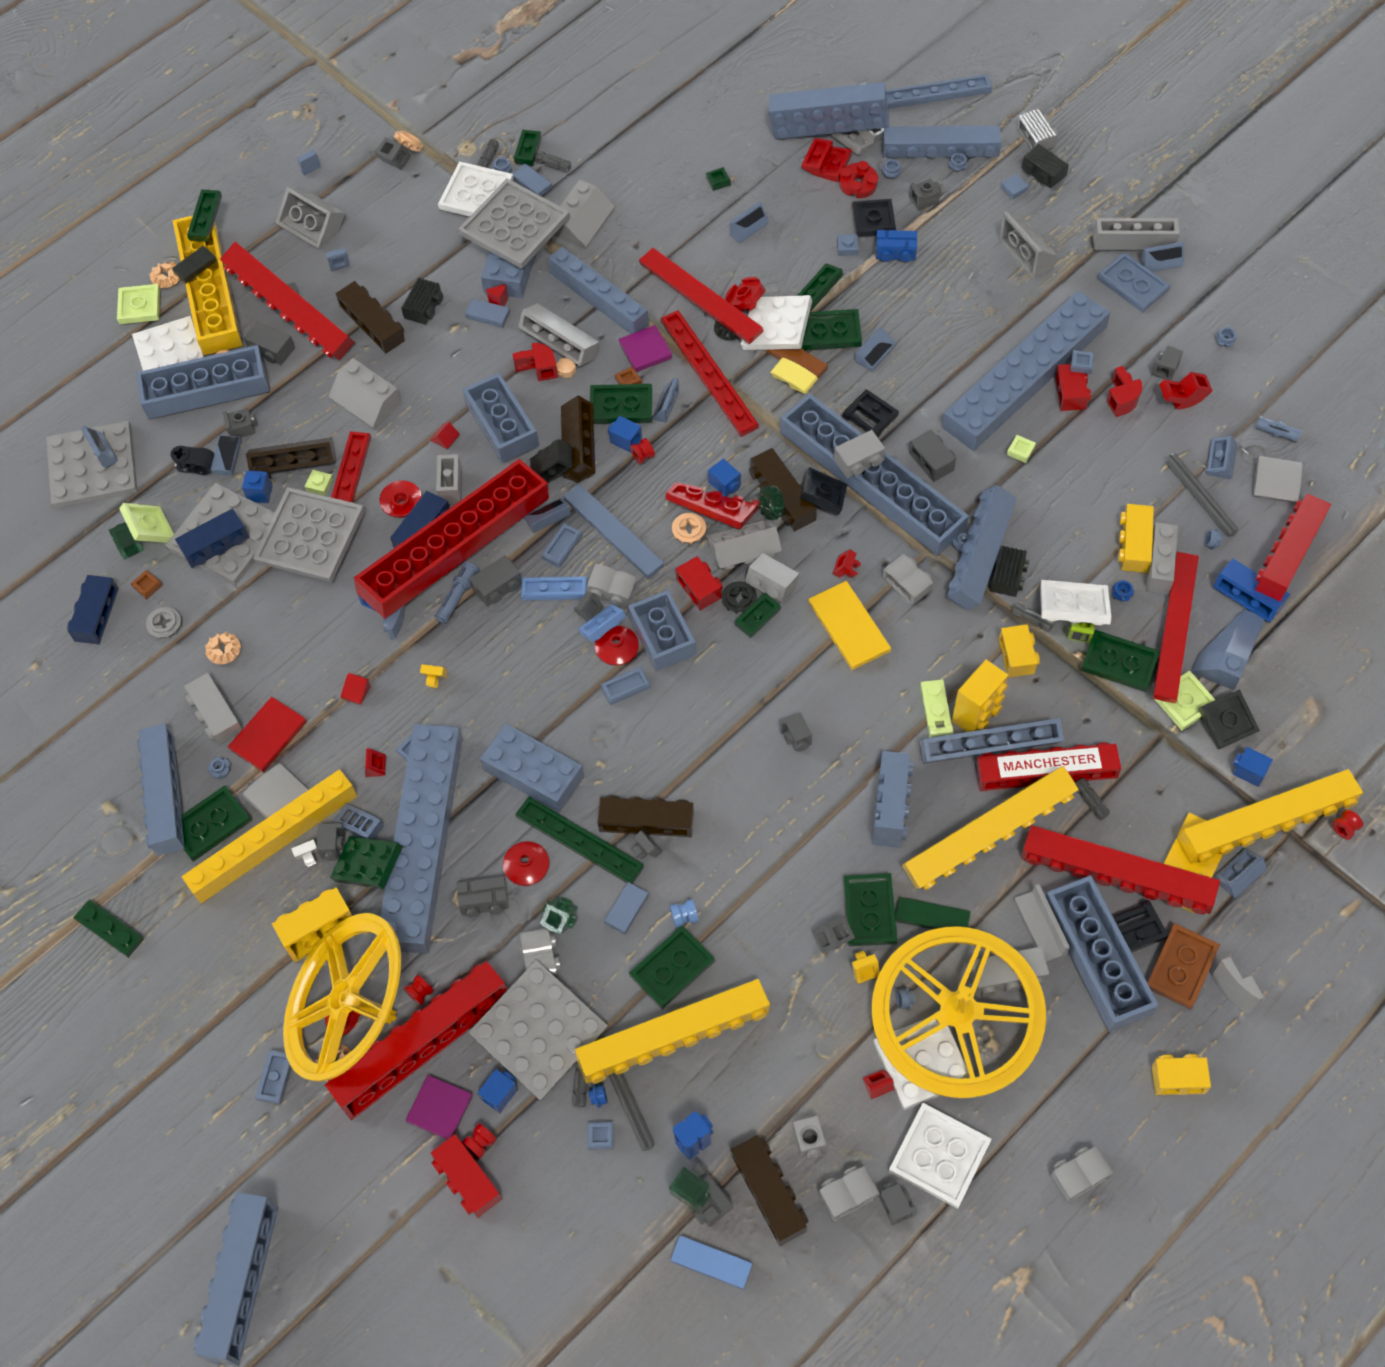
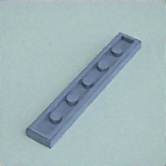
[886,74,992,109]
[563,484,664,579]

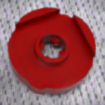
[839,161,878,198]
[725,277,766,311]

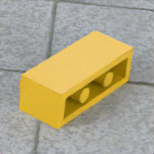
[1118,504,1154,573]

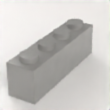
[1093,218,1179,250]
[519,303,600,366]

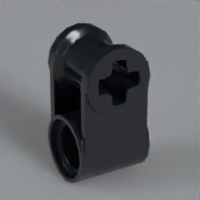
[170,446,214,475]

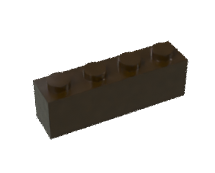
[335,281,405,354]
[561,395,595,483]
[246,437,336,472]
[749,448,817,532]
[598,795,694,837]
[730,1135,809,1247]

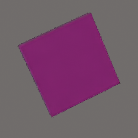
[619,325,672,372]
[405,1075,473,1140]

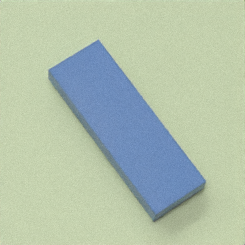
[521,576,588,600]
[670,1236,753,1290]

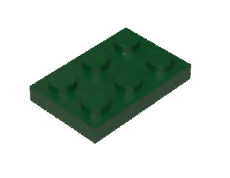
[801,309,862,350]
[590,384,653,424]
[1080,630,1160,692]
[181,785,251,862]
[330,836,403,889]
[843,873,898,947]
[629,926,715,1010]

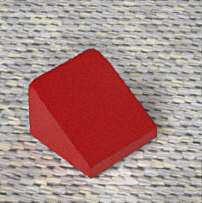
[340,673,371,705]

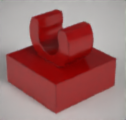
[832,549,861,578]

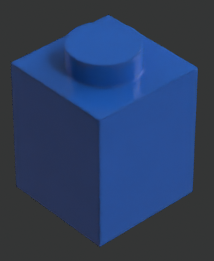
[608,416,642,453]
[708,458,741,497]
[242,471,273,503]
[1232,747,1273,787]
[477,1069,518,1113]

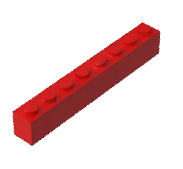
[220,241,355,361]
[1022,825,1220,915]

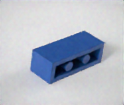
[1213,559,1290,623]

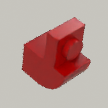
[512,343,558,381]
[1106,366,1142,417]
[1159,372,1213,409]

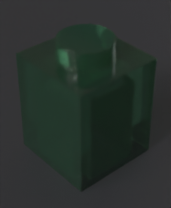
[109,522,144,560]
[669,1167,711,1211]

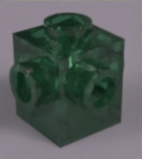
[539,896,578,935]

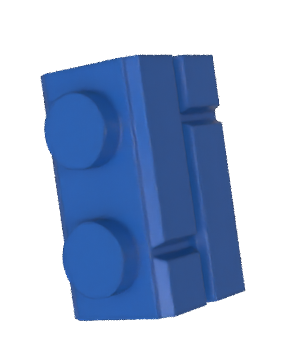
[876,230,917,262]
[673,1111,713,1160]

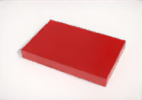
[227,696,307,773]

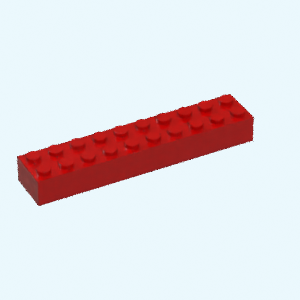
[354,459,549,619]

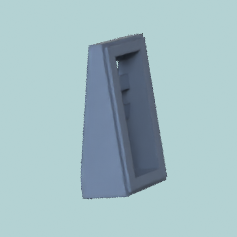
[332,803,384,839]

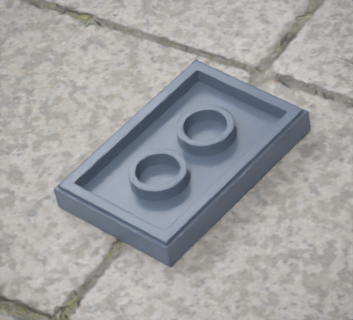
[1097,252,1171,312]

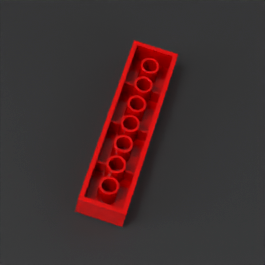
[324,961,507,1121]

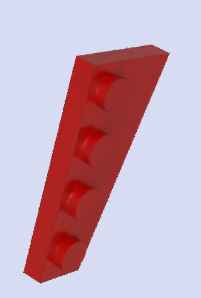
[665,482,761,529]

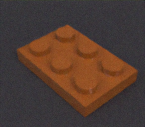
[1147,923,1220,1010]

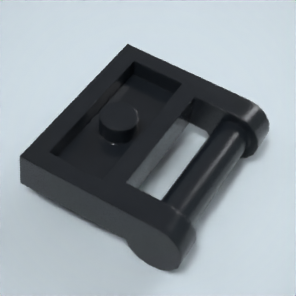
[842,389,899,438]
[1111,899,1169,953]

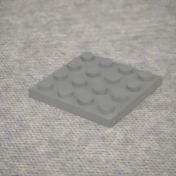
[458,178,570,269]
[46,421,137,509]
[165,483,275,585]
[253,487,365,583]
[468,960,608,1101]

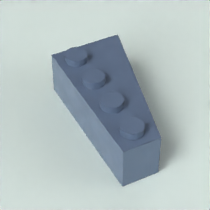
[872,751,914,848]

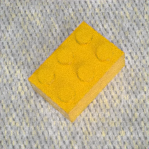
[952,659,1009,732]
[271,887,352,963]

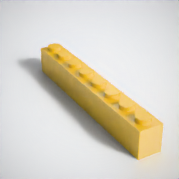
[901,765,1079,890]
[181,769,358,904]
[1178,769,1363,864]
[575,979,770,1084]

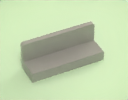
[1013,884,1070,964]

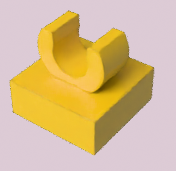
[420,664,448,688]
[852,950,880,984]

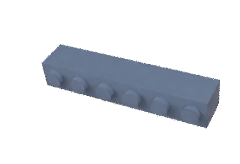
[883,126,1001,158]
[548,247,649,334]
[947,485,1017,610]
[919,718,1064,764]
[137,723,185,856]

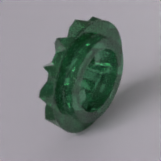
[758,486,784,520]

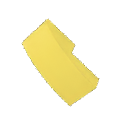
[770,358,818,394]

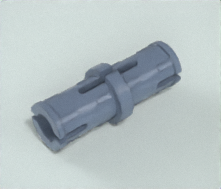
[1256,416,1302,442]

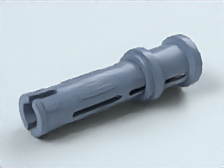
[434,561,480,624]

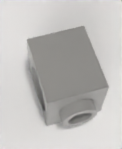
[793,1115,826,1159]

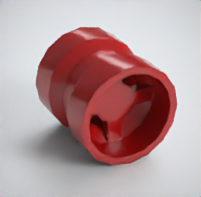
[462,1123,497,1159]

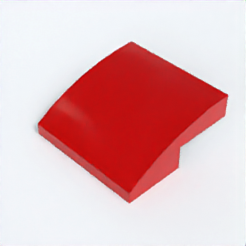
[801,138,852,182]

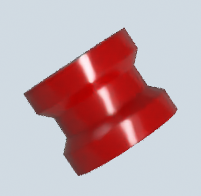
[630,438,655,464]
[1332,809,1364,840]
[403,975,434,1006]

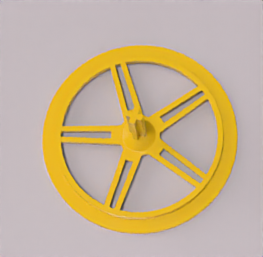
[283,913,401,1082]
[872,927,1046,1098]

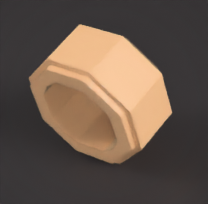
[556,357,576,378]

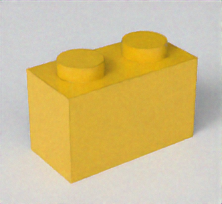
[999,624,1040,678]
[1152,1054,1211,1095]

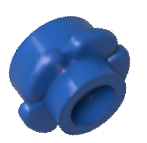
[1112,580,1134,601]
[589,1084,608,1108]

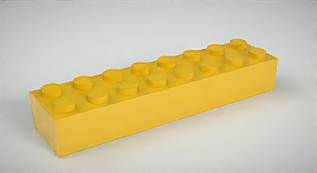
[172,215,243,356]

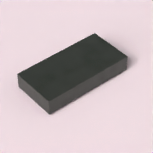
[172,246,217,283]

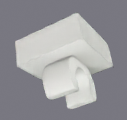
[291,839,317,867]

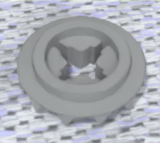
[146,607,181,640]

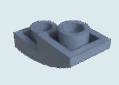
[383,604,406,640]

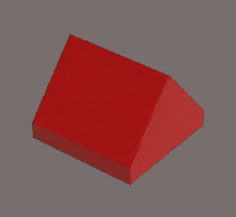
[486,284,508,306]
[431,422,460,450]
[365,748,386,777]
[862,1069,894,1099]

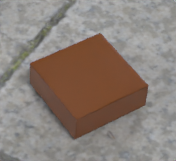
[614,366,642,384]
[131,570,163,600]

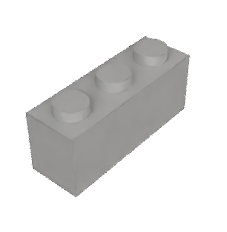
[1146,522,1178,595]
[184,673,242,745]
[970,947,1049,997]

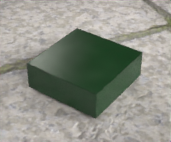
[706,167,731,191]

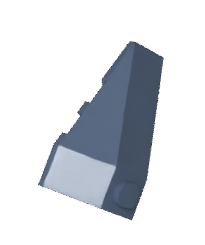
[1191,609,1265,690]

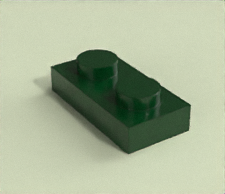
[514,129,542,165]
[735,593,781,638]

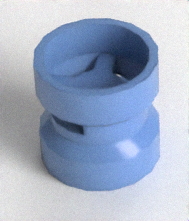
[669,899,699,928]

